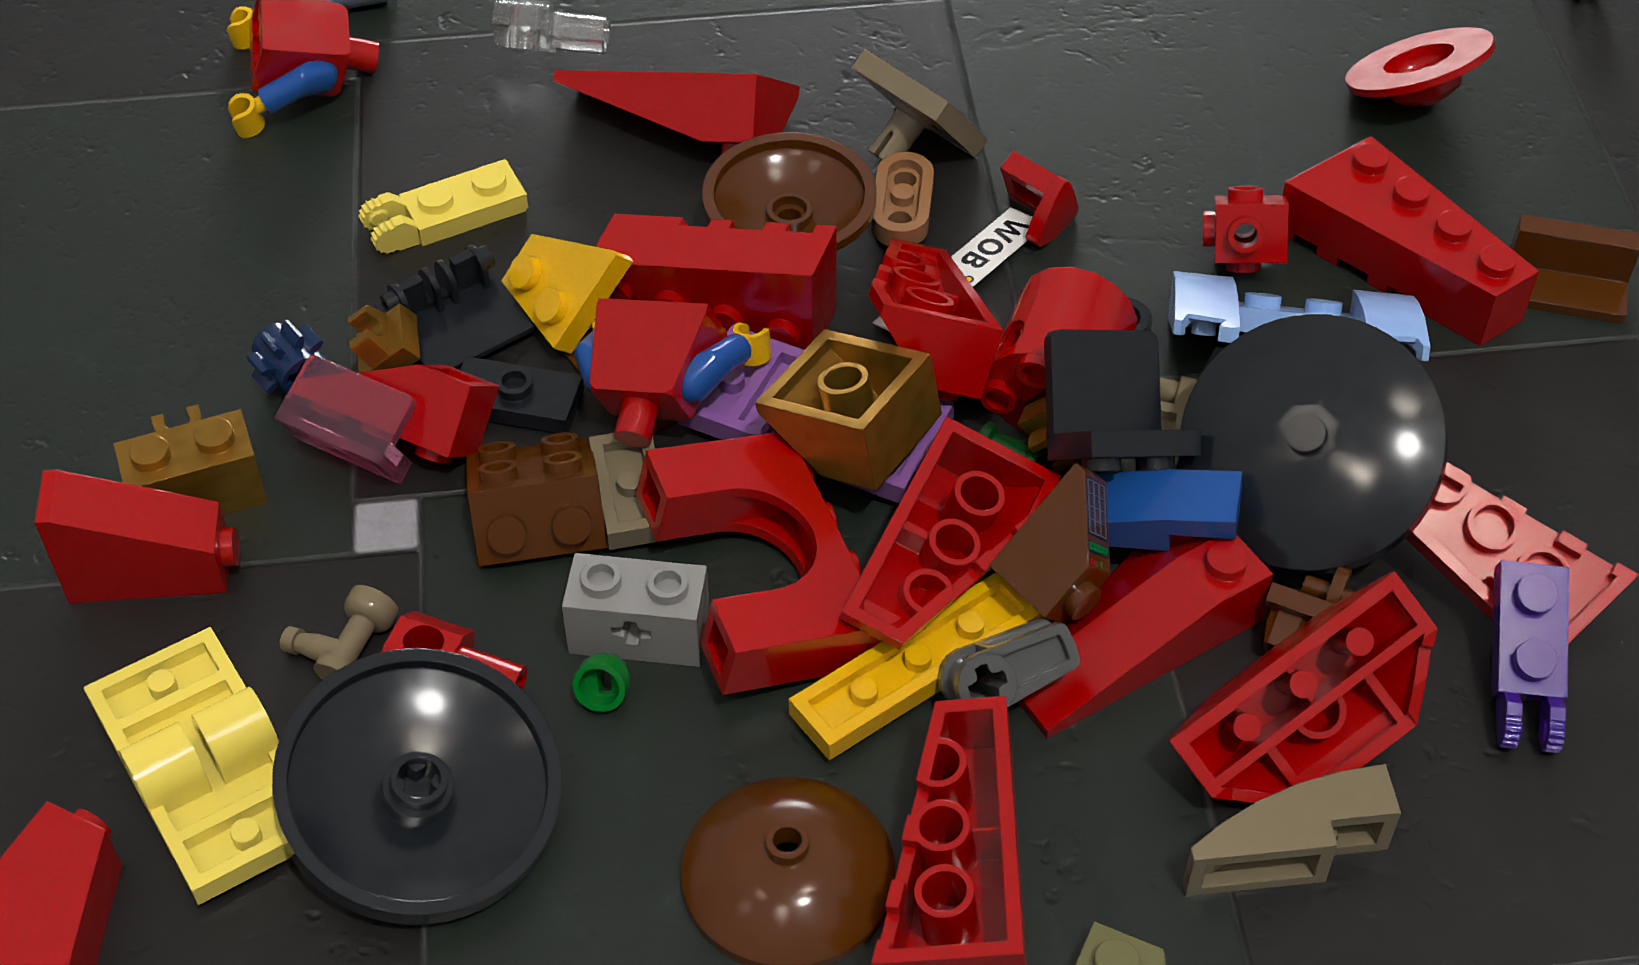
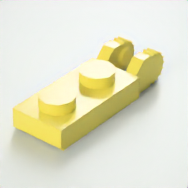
[358,159,529,254]

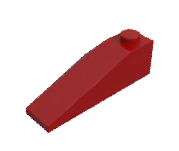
[868,238,1003,401]
[839,416,1061,650]
[1018,534,1273,739]

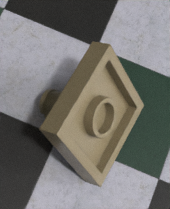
[852,49,988,160]

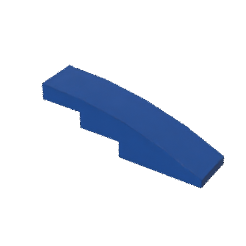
[1059,469,1243,551]

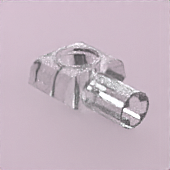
[491,0,610,55]

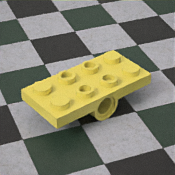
[83,627,291,905]

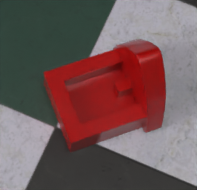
[1000,151,1078,247]

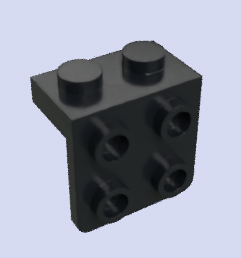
[1044,329,1201,472]

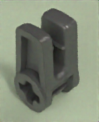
[937,618,1080,707]

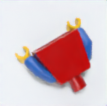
[227,0,379,138]
[574,298,772,447]

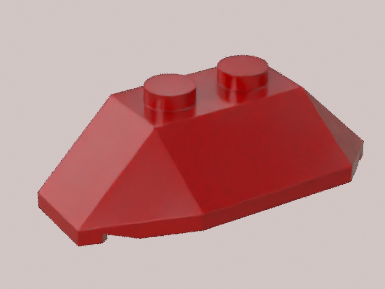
[1168,571,1438,803]

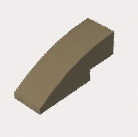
[1182,764,1401,897]

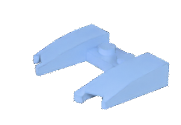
[1168,271,1430,361]

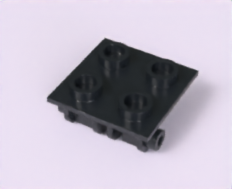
[375,244,538,369]

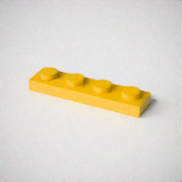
[789,572,1044,761]

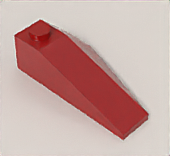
[554,70,799,155]

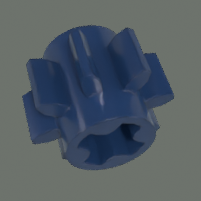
[246,320,328,398]

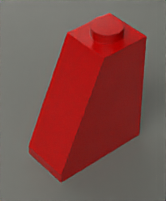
[34,470,240,604]
[0,801,122,965]

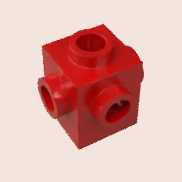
[1202,186,1289,273]

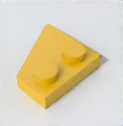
[501,234,633,354]

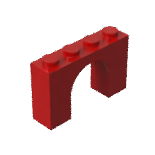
[636,432,881,695]

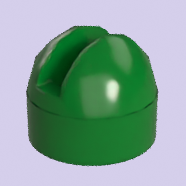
[572,652,631,712]

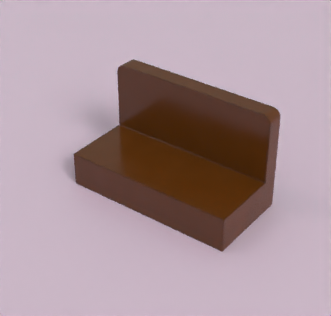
[1510,214,1639,324]

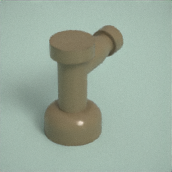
[280,585,399,680]

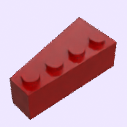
[1282,136,1539,346]
[595,214,837,350]
[871,696,1027,965]

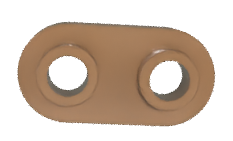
[871,152,934,246]

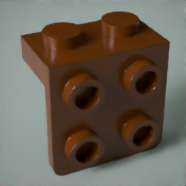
[466,432,608,566]

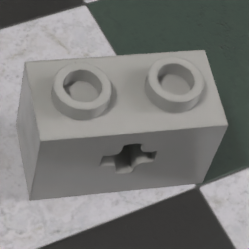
[562,553,710,667]

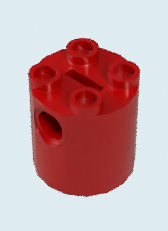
[980,267,1137,439]

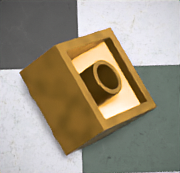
[755,329,942,491]

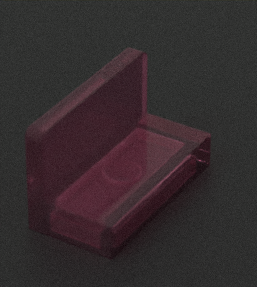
[274,355,417,485]

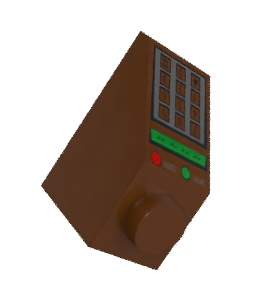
[989,463,1110,625]

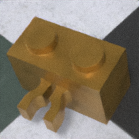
[113,404,268,516]

